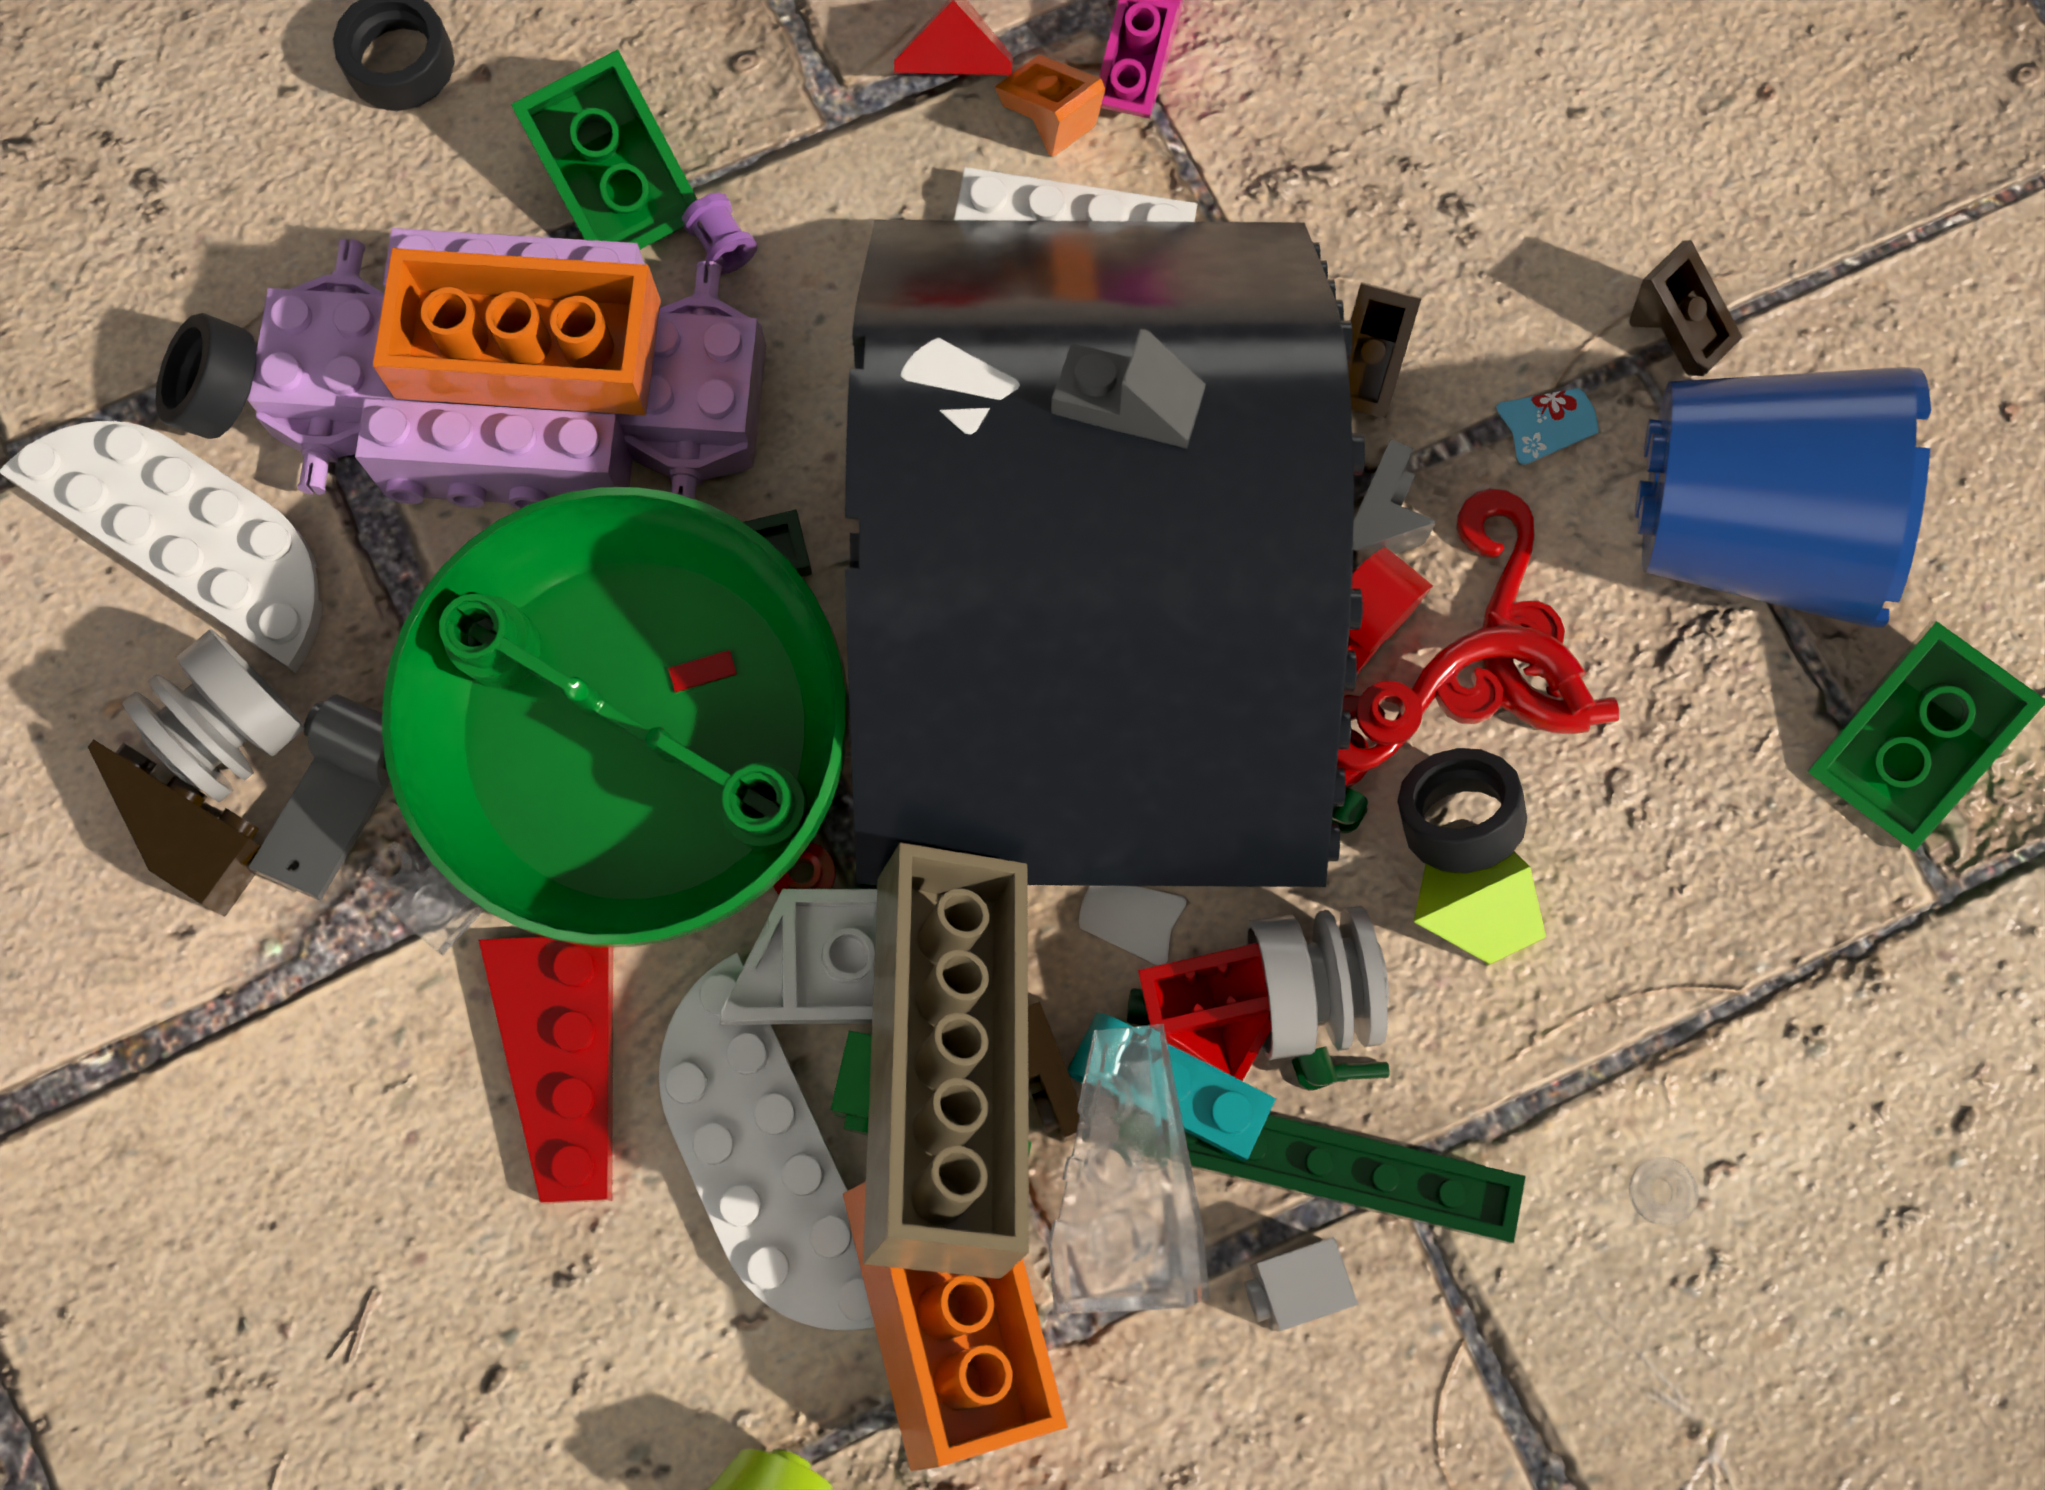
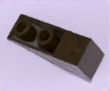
[88,739,261,916]

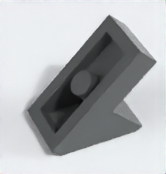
[1051,328,1206,449]
[1353,439,1435,569]

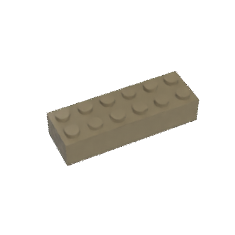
[863,843,1029,1279]

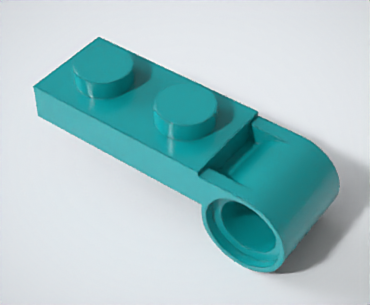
[1067,1012,1276,1162]

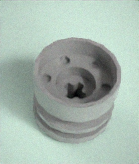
[122,629,305,802]
[1246,906,1389,1060]

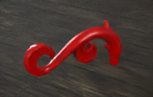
[1456,488,1620,734]
[1337,611,1596,772]

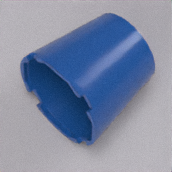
[1635,367,1931,628]

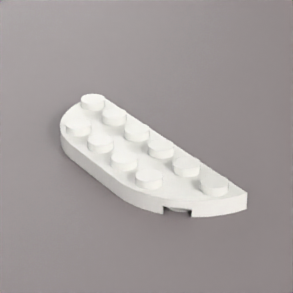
[0,421,322,673]
[659,953,875,1330]

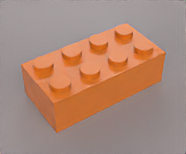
[373,248,661,416]
[843,1181,1068,1471]

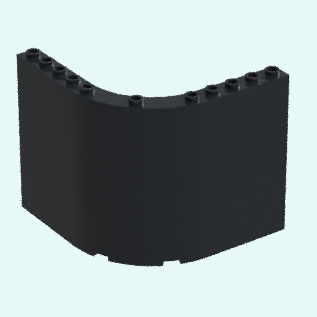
[845,220,1365,887]

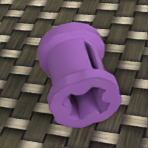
[682,193,757,275]

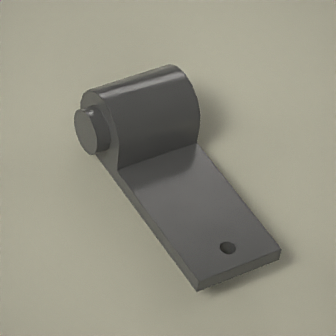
[248,694,390,901]

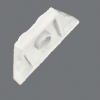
[720,889,877,1025]

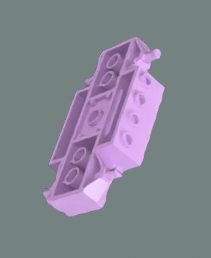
[248,228,766,509]

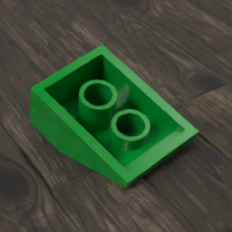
[511,49,698,250]
[1807,620,2045,852]

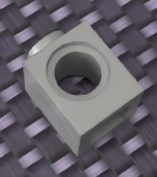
[1244,1237,1358,1331]

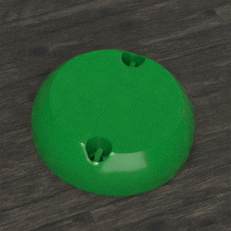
[382,487,849,947]

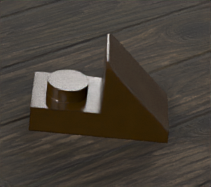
[1629,240,1743,376]
[1347,282,1421,418]
[1028,1002,1090,1143]

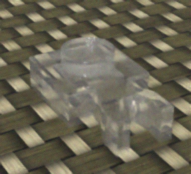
[365,841,485,955]

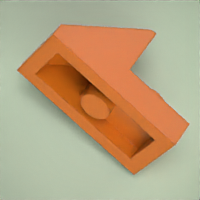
[994,54,1105,157]

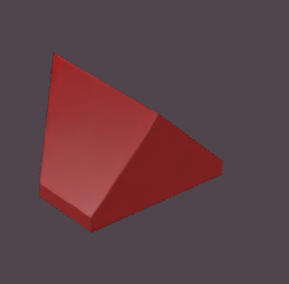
[894,0,1013,75]
[1138,943,1271,1081]

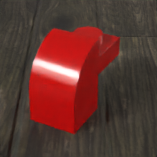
[1348,547,1433,674]

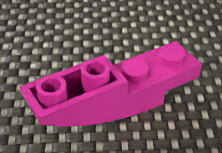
[1099,0,1184,119]

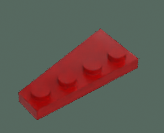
[478,937,613,1204]

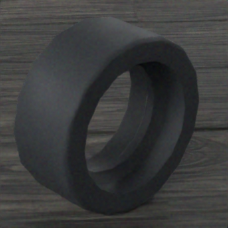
[333,0,455,111]
[155,313,257,439]
[1397,748,1527,873]

